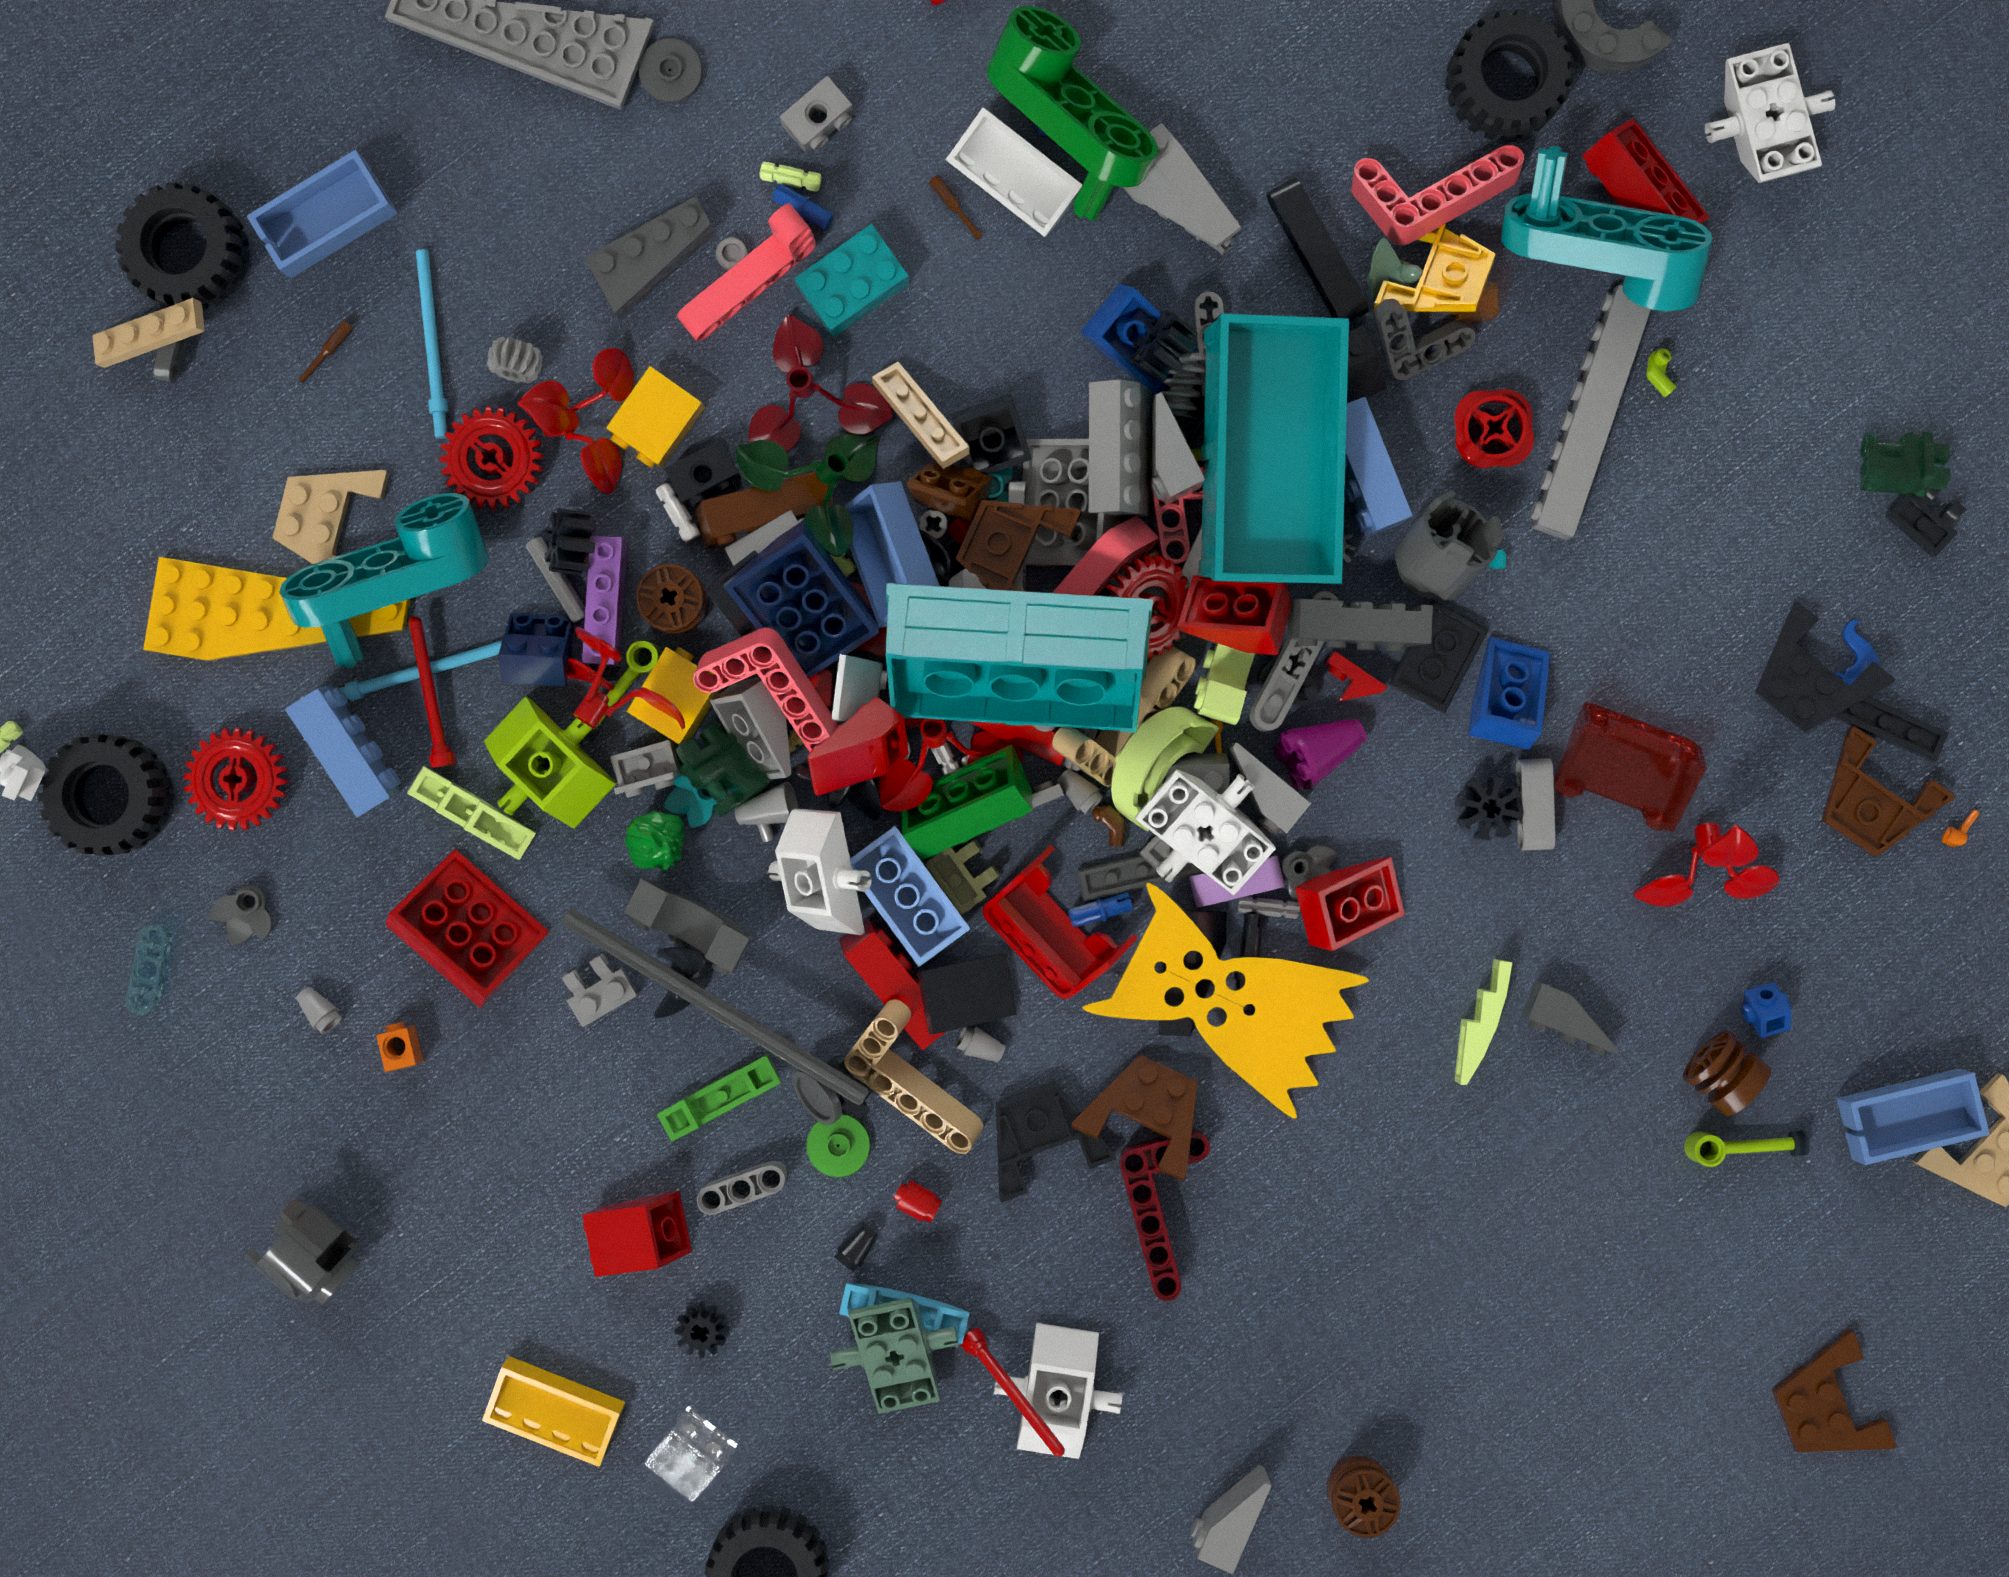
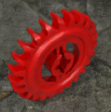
[439,406,544,510]
[1106,555,1189,660]
[183,727,289,831]

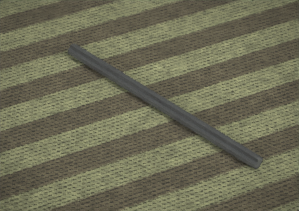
[561,908,869,1105]

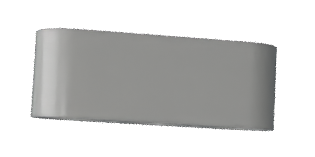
[1515,758,1555,851]
[696,1161,788,1215]

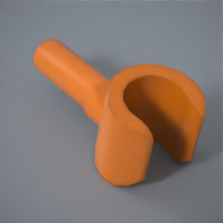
[1941,810,1980,847]

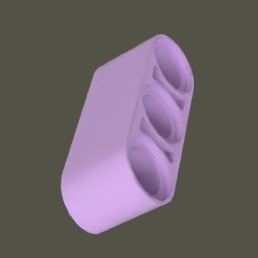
[1189,855,1285,907]

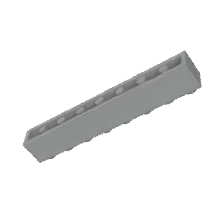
[1530,284,1651,540]

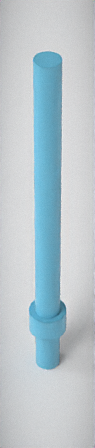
[416,249,449,439]
[339,641,502,701]

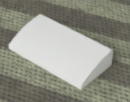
[946,108,1083,237]

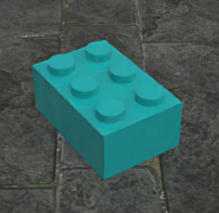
[794,224,910,338]

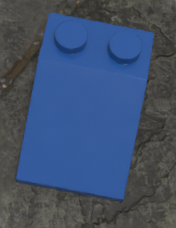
[1080,283,1197,397]
[1468,637,1550,750]

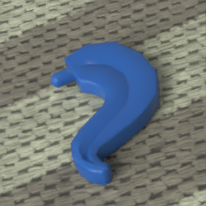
[1834,619,1879,685]

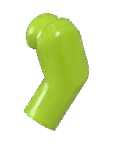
[1646,348,1676,398]

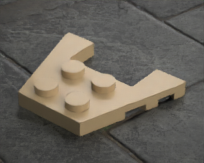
[272,470,390,564]
[1912,1073,2009,1207]

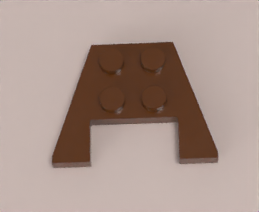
[955,500,1083,592]
[1821,726,1956,857]
[1072,1055,1198,1182]
[1772,1329,1897,1452]

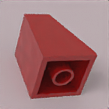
[582,1191,692,1277]

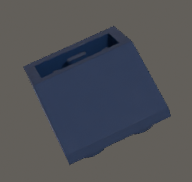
[498,613,574,686]

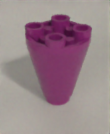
[1273,719,1367,790]

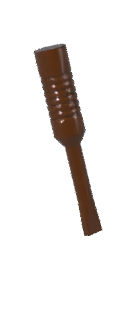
[929,175,983,240]
[299,320,354,384]

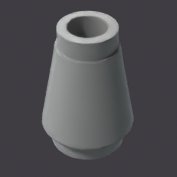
[1057,769,1103,815]
[296,987,342,1034]
[956,1025,1005,1063]

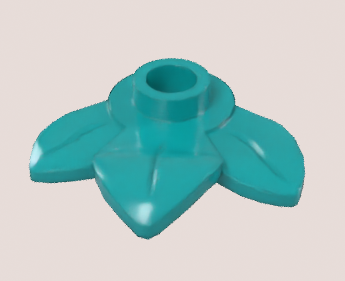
[663,766,724,828]

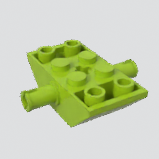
[484,696,618,829]

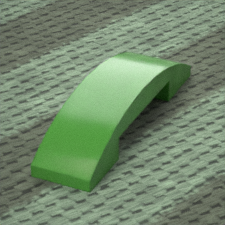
[657,1055,782,1142]

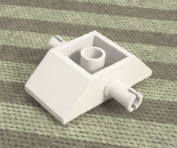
[1705,43,1835,183]
[1135,769,1276,895]
[768,808,872,935]
[994,1323,1122,1459]

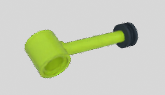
[582,641,662,743]
[1684,1130,1810,1167]

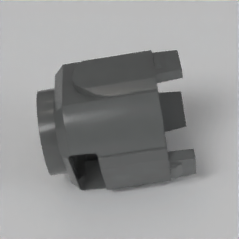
[1394,490,1505,600]
[244,1198,360,1306]

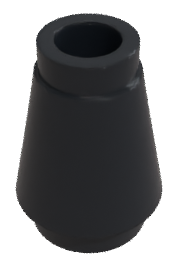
[834,1223,878,1272]

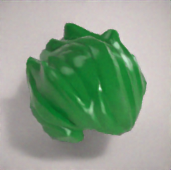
[625,811,684,872]

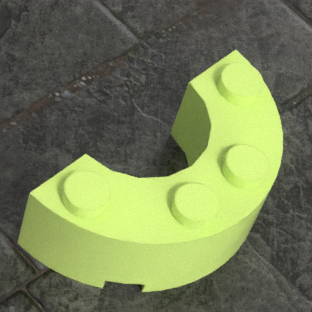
[1194,643,1255,725]
[1111,707,1219,832]

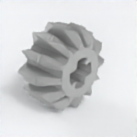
[487,337,543,384]

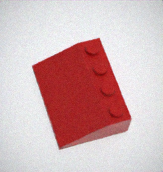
[386,849,549,1009]

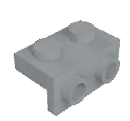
[610,740,683,798]

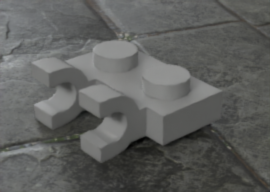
[562,953,638,1028]

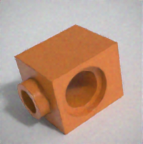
[376,1021,424,1072]

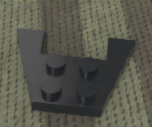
[1755,601,1896,733]
[996,1080,1116,1203]

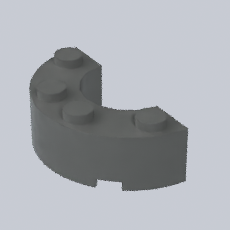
[1553,0,1673,74]
[623,879,752,976]

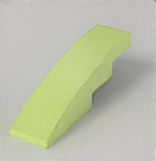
[407,765,536,860]
[1454,959,1512,1085]

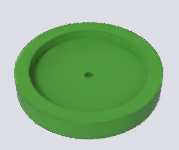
[807,1113,870,1177]

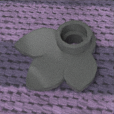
[1281,845,1338,902]
[208,886,272,946]

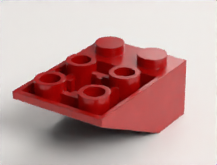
[807,696,909,796]

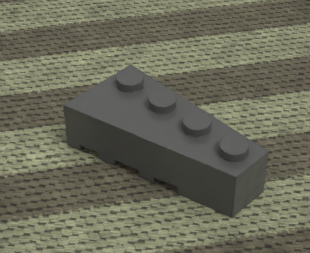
[584,196,715,321]
[1287,599,1433,652]

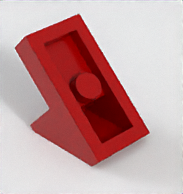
[1324,651,1387,702]

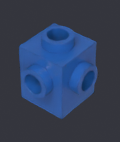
[1741,982,1791,1039]

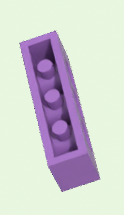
[582,536,628,667]

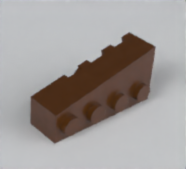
[695,471,834,549]

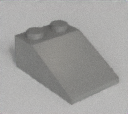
[1150,392,1205,505]
[710,677,791,782]
[1227,742,1311,834]
[1190,1465,1272,1574]

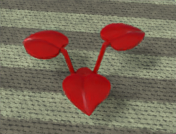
[518,348,634,495]
[567,627,685,731]
[879,717,1023,811]
[1633,823,1779,907]

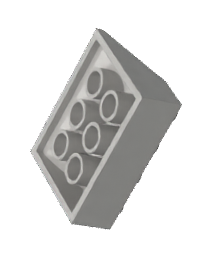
[1089,379,1152,518]
[1022,439,1121,569]

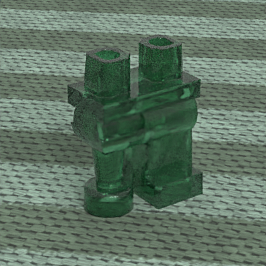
[1860,432,1951,497]
[676,723,771,817]

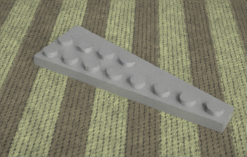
[385,0,655,110]

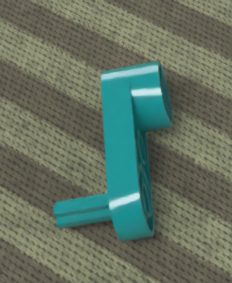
[1501,146,1712,311]
[279,493,489,668]

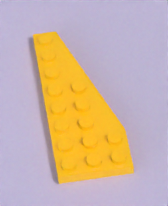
[143,557,410,661]

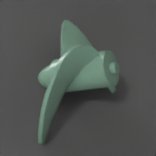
[1367,238,1422,302]

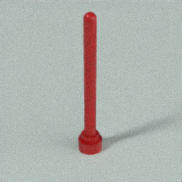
[409,616,456,768]
[960,1328,1065,1457]

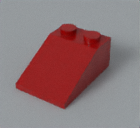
[1177,575,1292,655]
[1295,856,1405,951]

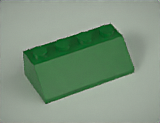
[902,745,1033,860]

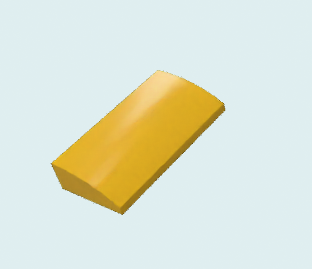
[482,1356,626,1467]

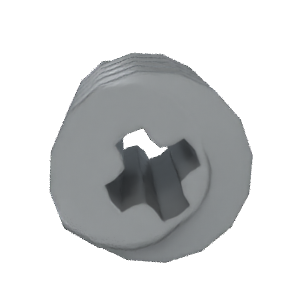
[1160,352,1206,419]

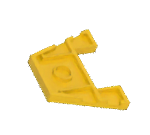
[1374,224,1496,312]

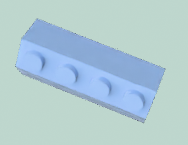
[850,826,970,966]

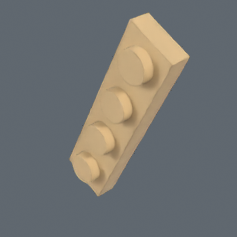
[93,298,205,368]
[872,362,970,469]

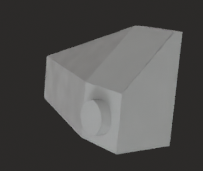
[1123,123,1241,248]

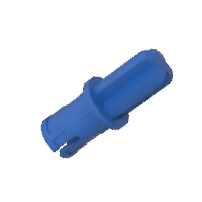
[772,184,834,232]
[1069,892,1133,927]

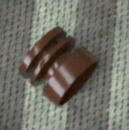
[636,564,709,635]
[1683,1030,1771,1116]
[1326,1456,1401,1538]

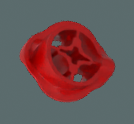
[1454,389,1534,468]

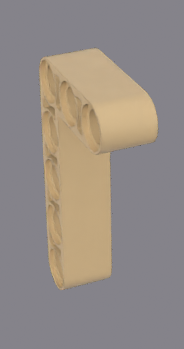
[1052,646,1196,787]
[844,999,984,1154]

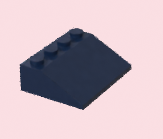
[724,520,879,679]

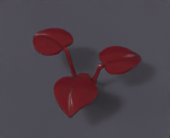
[748,314,893,453]

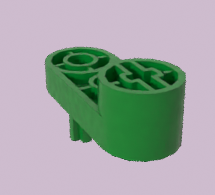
[986,6,1159,221]

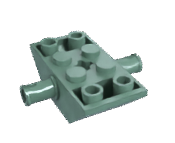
[830,1298,959,1414]

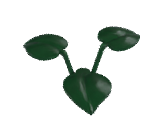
[736,434,878,557]

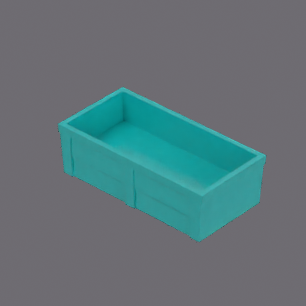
[1198,313,1349,584]
[886,583,1153,733]

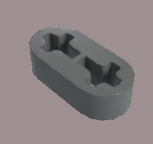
[154,338,188,383]

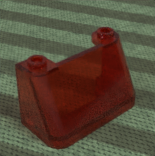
[1554,702,1707,832]

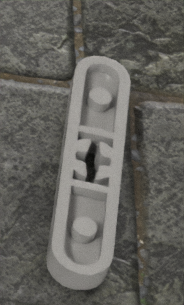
[1250,591,1338,732]

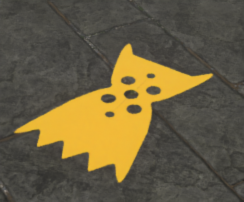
[1082,883,1369,1118]

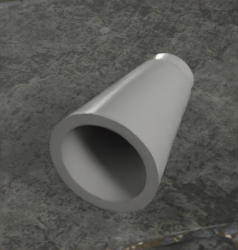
[735,781,799,842]

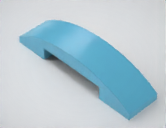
[839,1282,970,1344]

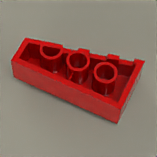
[839,917,947,1051]

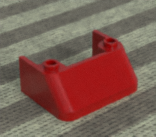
[983,845,1138,999]

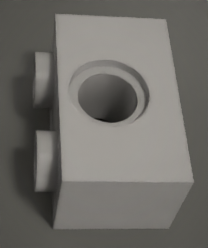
[779,76,854,154]

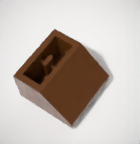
[907,459,992,522]

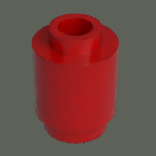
[893,1180,942,1223]

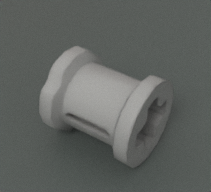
[919,510,948,540]

